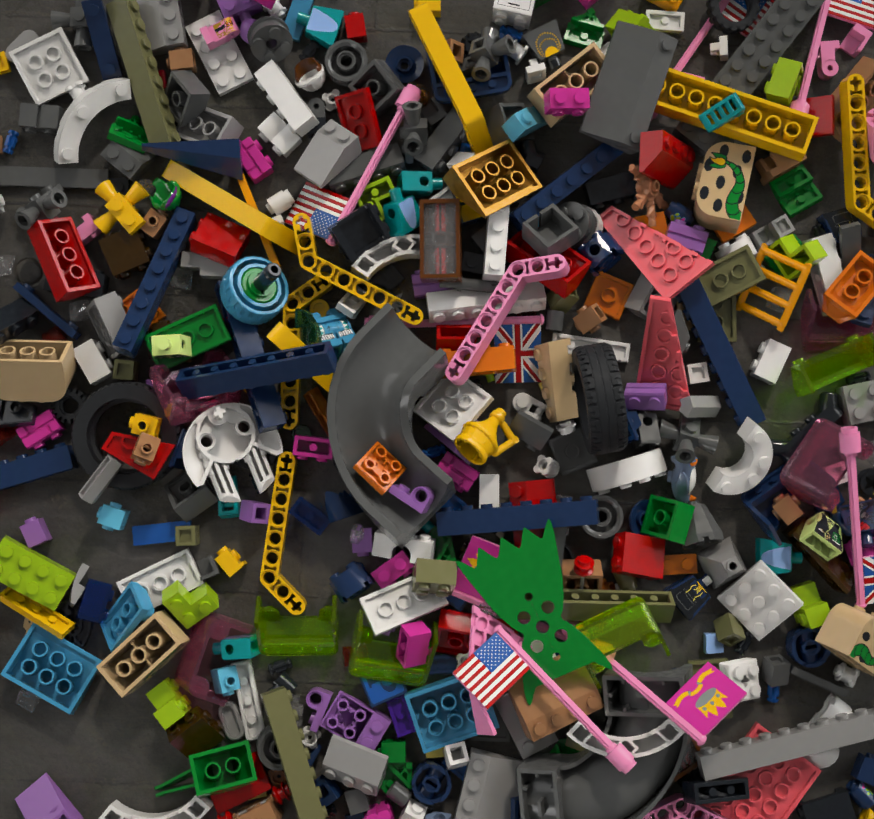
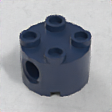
[577,230,624,276]
[329,561,375,604]
[785,625,831,668]
[412,759,451,805]

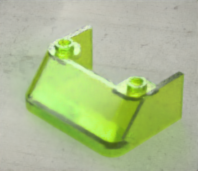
[790,332,874,397]
[254,595,339,656]
[575,597,671,689]
[348,609,438,686]

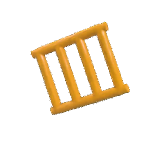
[736,243,812,332]

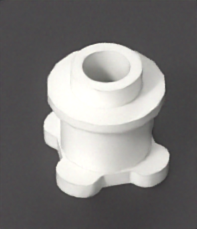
[262,0,287,19]
[507,39,529,65]
[65,81,87,102]
[533,454,560,479]
[833,662,860,688]

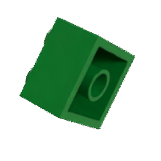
[640,494,695,545]

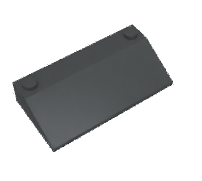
[579,20,678,155]

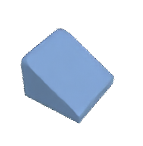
[703,632,724,654]

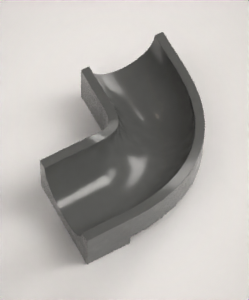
[327,302,456,549]
[516,663,693,819]

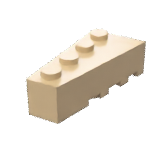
[534,338,579,423]

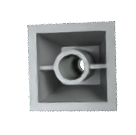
[696,536,748,589]

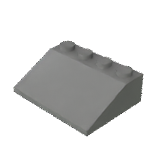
[136,0,188,56]
[453,747,524,819]

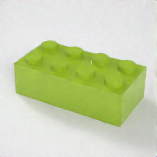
[0,535,77,611]

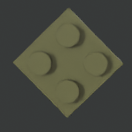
[411,558,457,598]

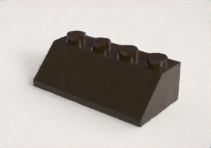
[782,517,855,594]

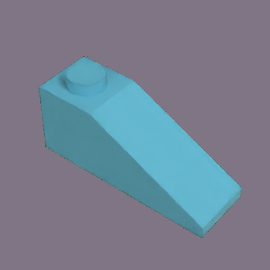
[501,107,547,142]

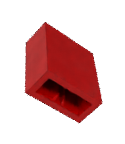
[189,212,251,267]
[611,531,666,580]

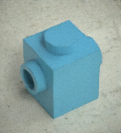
[96,501,130,531]
[210,665,241,697]

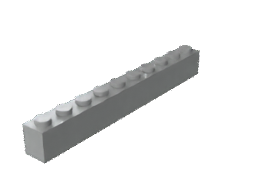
[695,708,874,781]

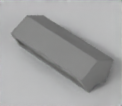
[679,396,721,418]
[78,453,125,504]

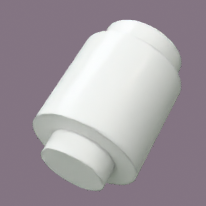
[265,189,295,216]

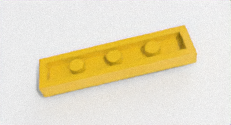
[0,587,75,640]

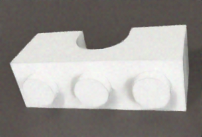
[372,529,437,564]

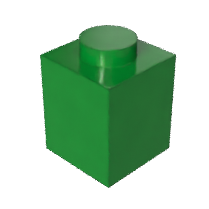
[378,738,406,763]

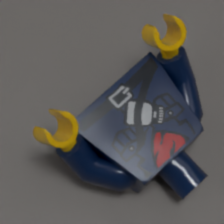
[824,498,874,548]

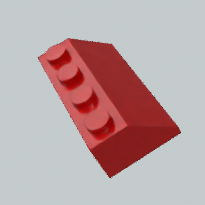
[639,130,695,189]
[27,216,101,302]
[506,227,592,299]
[508,478,556,548]
[433,608,518,655]

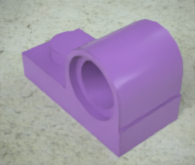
[388,483,435,514]
[306,687,333,733]

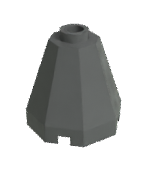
[681,501,724,550]

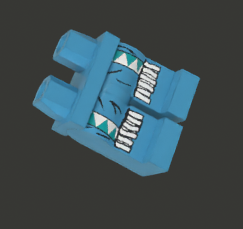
[309,308,356,357]

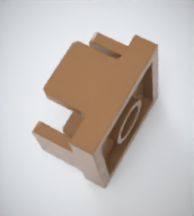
[754,152,807,186]

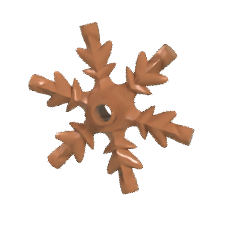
[629,164,669,227]

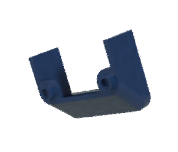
[426,33,512,104]
[741,455,844,546]

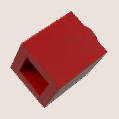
[344,12,368,43]

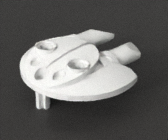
[182,403,283,503]

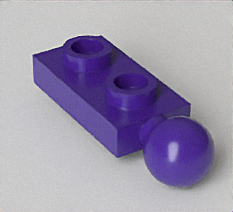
[386,694,416,738]

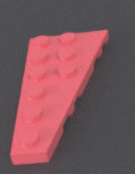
[600,205,715,300]
[636,295,690,411]

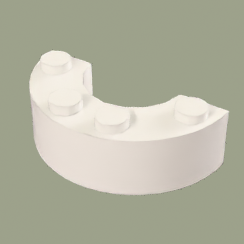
[705,417,773,495]
[586,447,668,495]

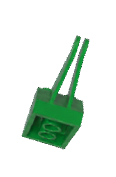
[154,740,257,798]

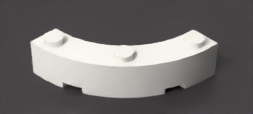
[54,77,132,164]
[351,234,434,282]
[567,718,685,758]
[99,795,214,819]

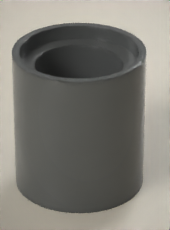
[545,310,565,332]
[385,781,412,808]

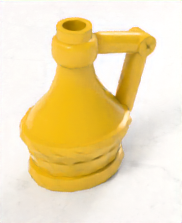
[454,408,519,465]

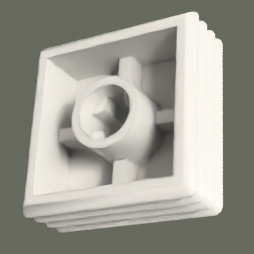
[719,657,761,702]

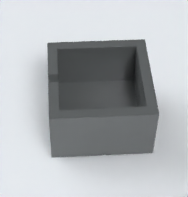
[522,203,579,256]

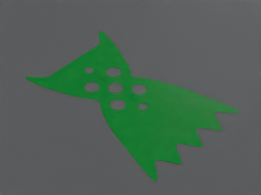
[456,519,612,705]

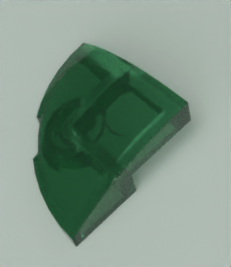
[295,309,322,345]

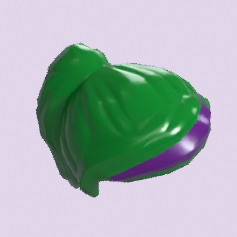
[150,177,182,211]

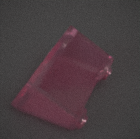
[149,348,242,426]
[780,418,874,512]

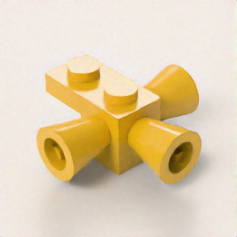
[93,180,149,235]

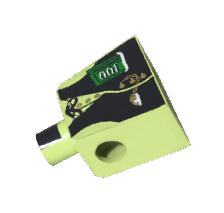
[151,334,192,359]
[799,511,843,561]

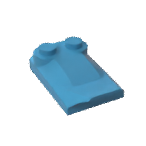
[100,581,154,652]

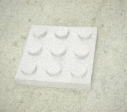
[8,27,90,106]
[413,379,494,443]
[717,560,804,641]

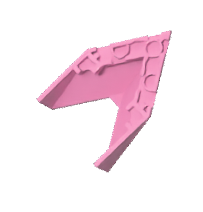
[468,605,534,736]

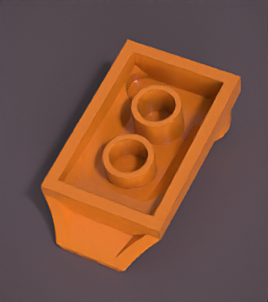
[821,250,874,324]

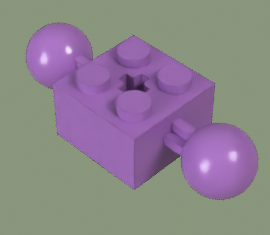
[217,0,263,43]

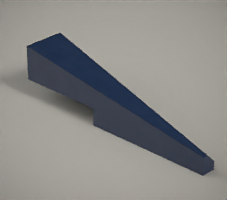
[141,139,243,180]

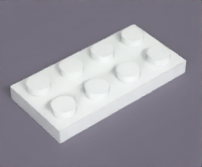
[185,10,255,97]
[116,548,205,608]
[359,576,449,637]

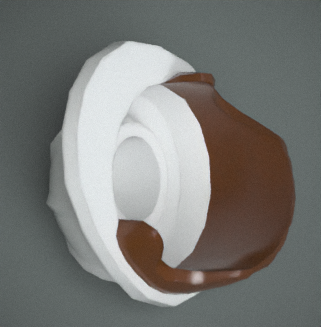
[295,57,326,92]

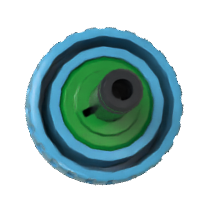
[220,256,289,325]

